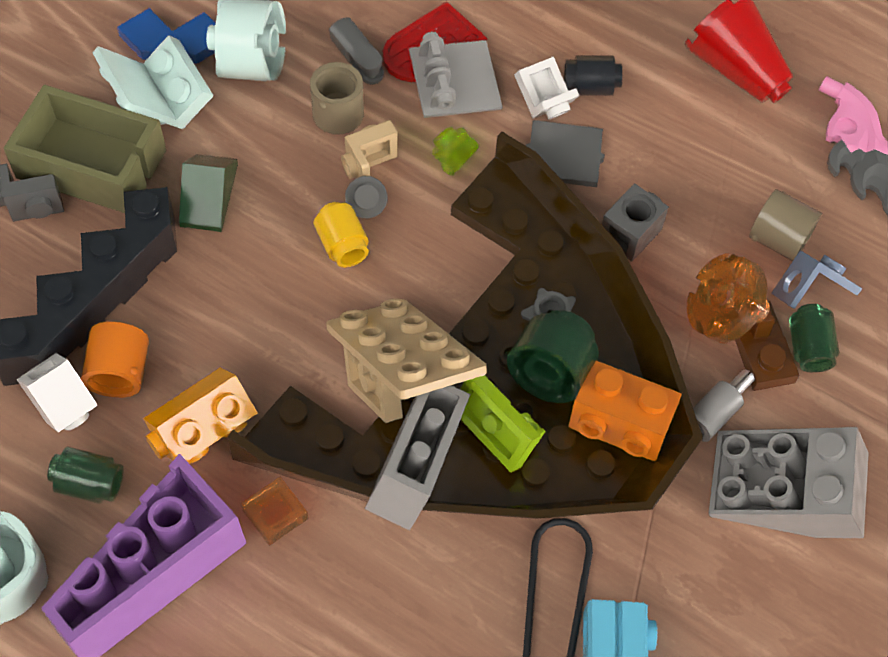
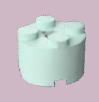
[207,0,286,81]
[0,511,48,625]

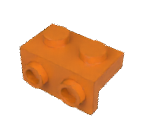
[569,360,682,461]

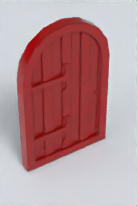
[382,1,487,83]

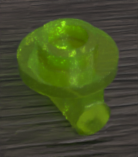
[431,126,479,176]

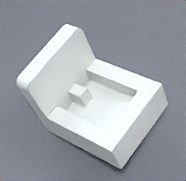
[514,57,579,119]

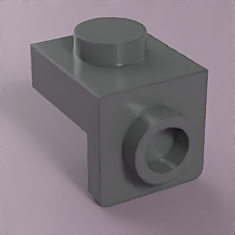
[0,163,64,222]

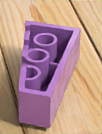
[41,453,246,657]

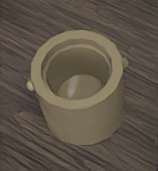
[310,62,364,134]
[749,189,822,261]

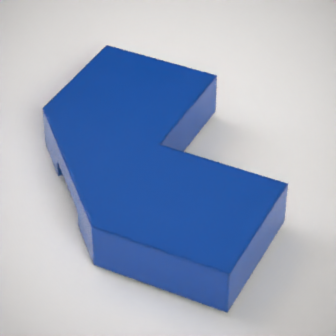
[117,8,216,64]

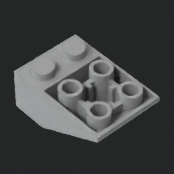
[709,427,869,538]

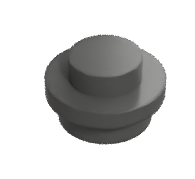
[345,176,387,219]

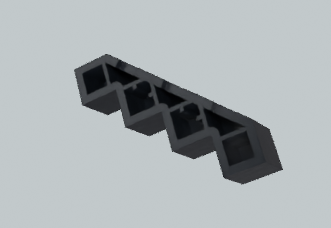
[0,187,177,386]

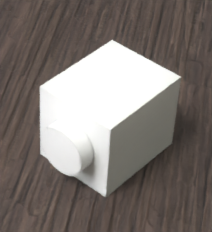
[17,353,98,432]

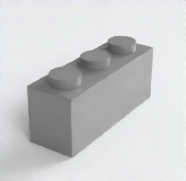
[365,385,470,531]

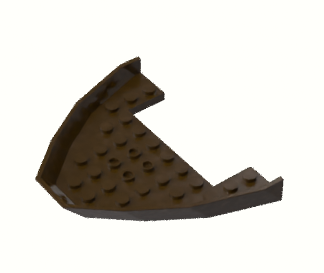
[227,132,703,519]

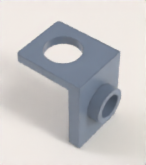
[772,250,862,309]

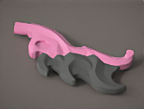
[819,76,888,215]

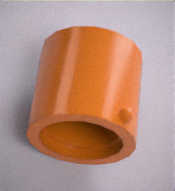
[80,322,149,398]

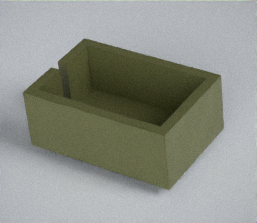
[4,84,166,213]

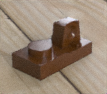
[726,298,800,391]

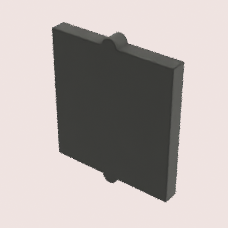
[526,120,605,188]

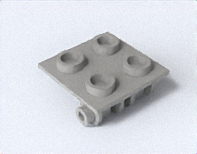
[409,32,503,118]

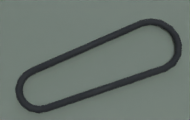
[523,518,593,657]

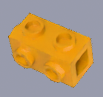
[143,367,258,464]

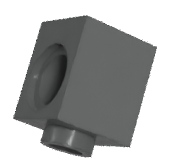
[602,183,669,262]

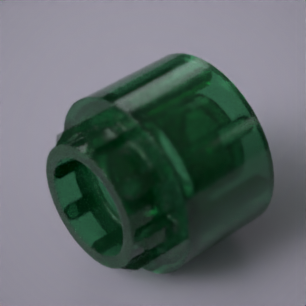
[507,310,599,403]

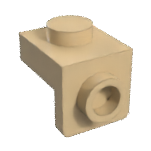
[341,120,397,179]

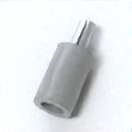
[693,370,755,442]

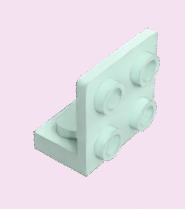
[92,35,214,129]

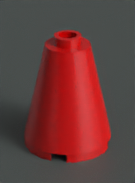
[685,0,793,103]

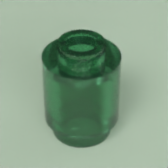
[789,304,840,373]
[47,446,124,504]

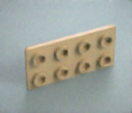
[326,299,487,423]

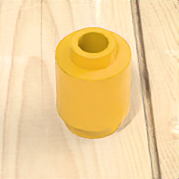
[314,202,369,268]

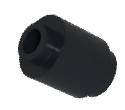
[564,55,623,96]

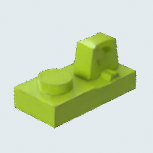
[460,375,545,472]

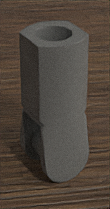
[329,17,384,84]

